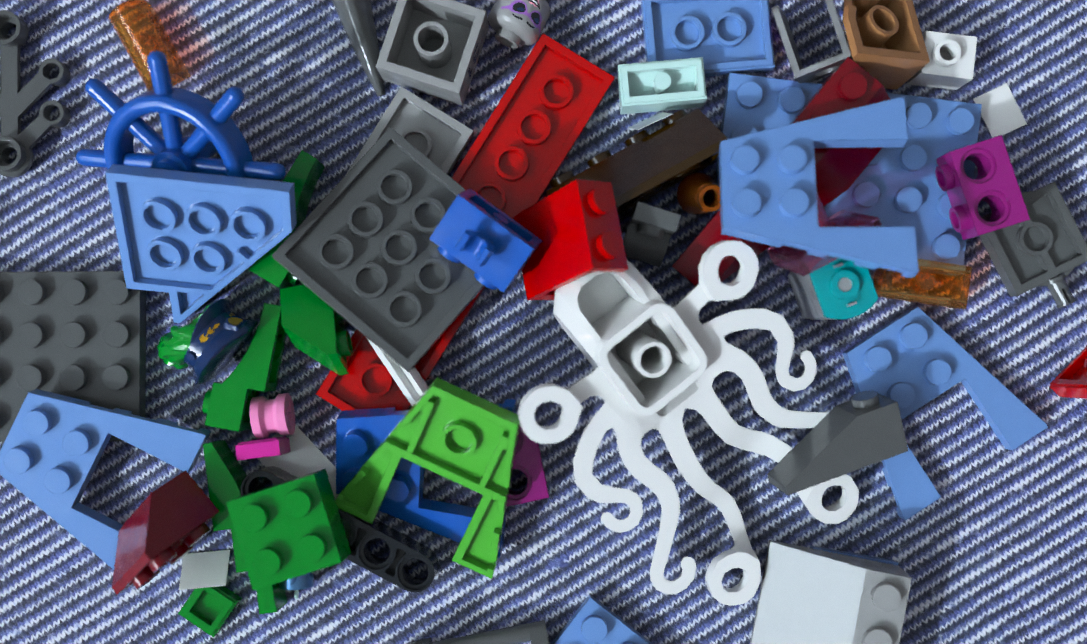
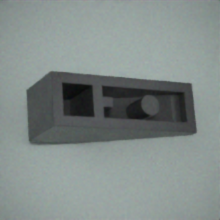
[767,391,908,495]

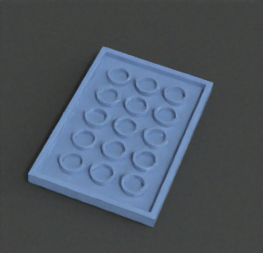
[710,73,982,273]

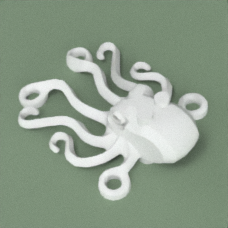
[517,240,859,605]

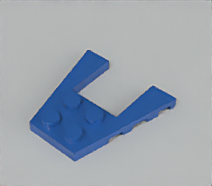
[336,399,516,558]

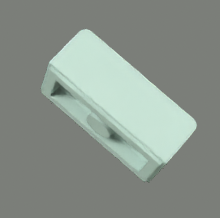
[618,57,707,114]

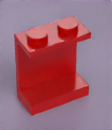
[513,179,628,300]

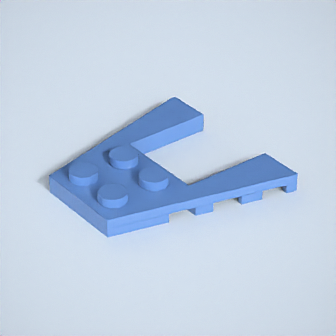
[719,97,919,278]
[842,307,1048,520]
[0,389,211,570]

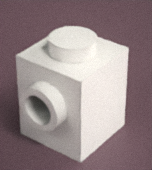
[907,31,977,90]

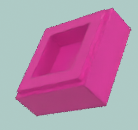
[235,436,291,461]

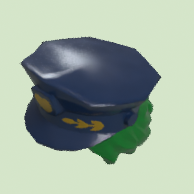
[157,299,258,385]

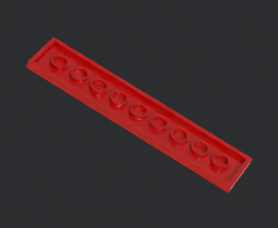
[316,33,615,411]

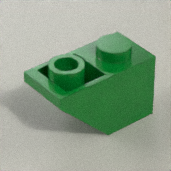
[280,284,353,375]

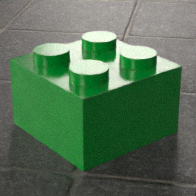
[226,469,352,591]

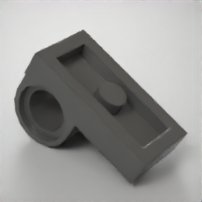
[623,202,681,267]

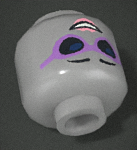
[488,0,551,49]

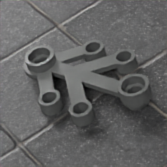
[0,10,71,178]

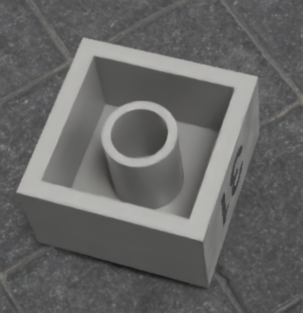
[376,0,489,106]

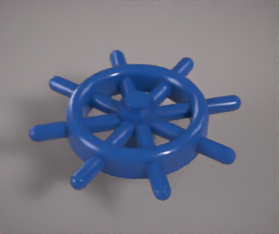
[76,50,286,181]

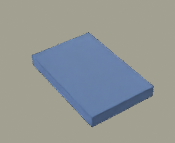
[641,0,775,77]

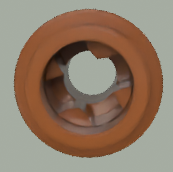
[677,173,720,215]

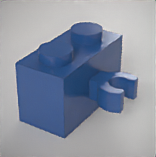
[429,188,542,292]

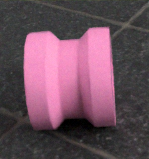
[249,393,295,439]

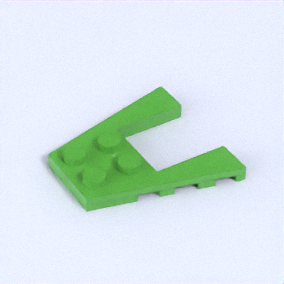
[335,377,520,578]

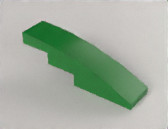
[203,440,287,614]

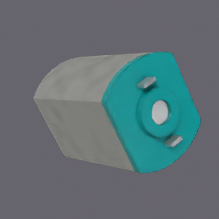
[788,255,878,320]

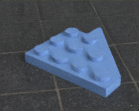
[105,164,297,323]

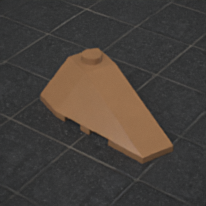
[843,0,930,90]

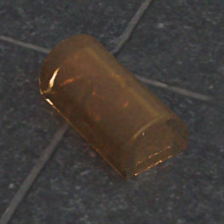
[109,0,191,90]
[873,259,972,310]

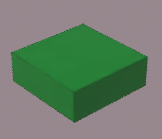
[178,586,242,638]

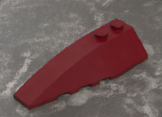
[671,57,890,287]

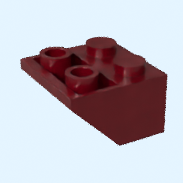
[112,470,219,595]

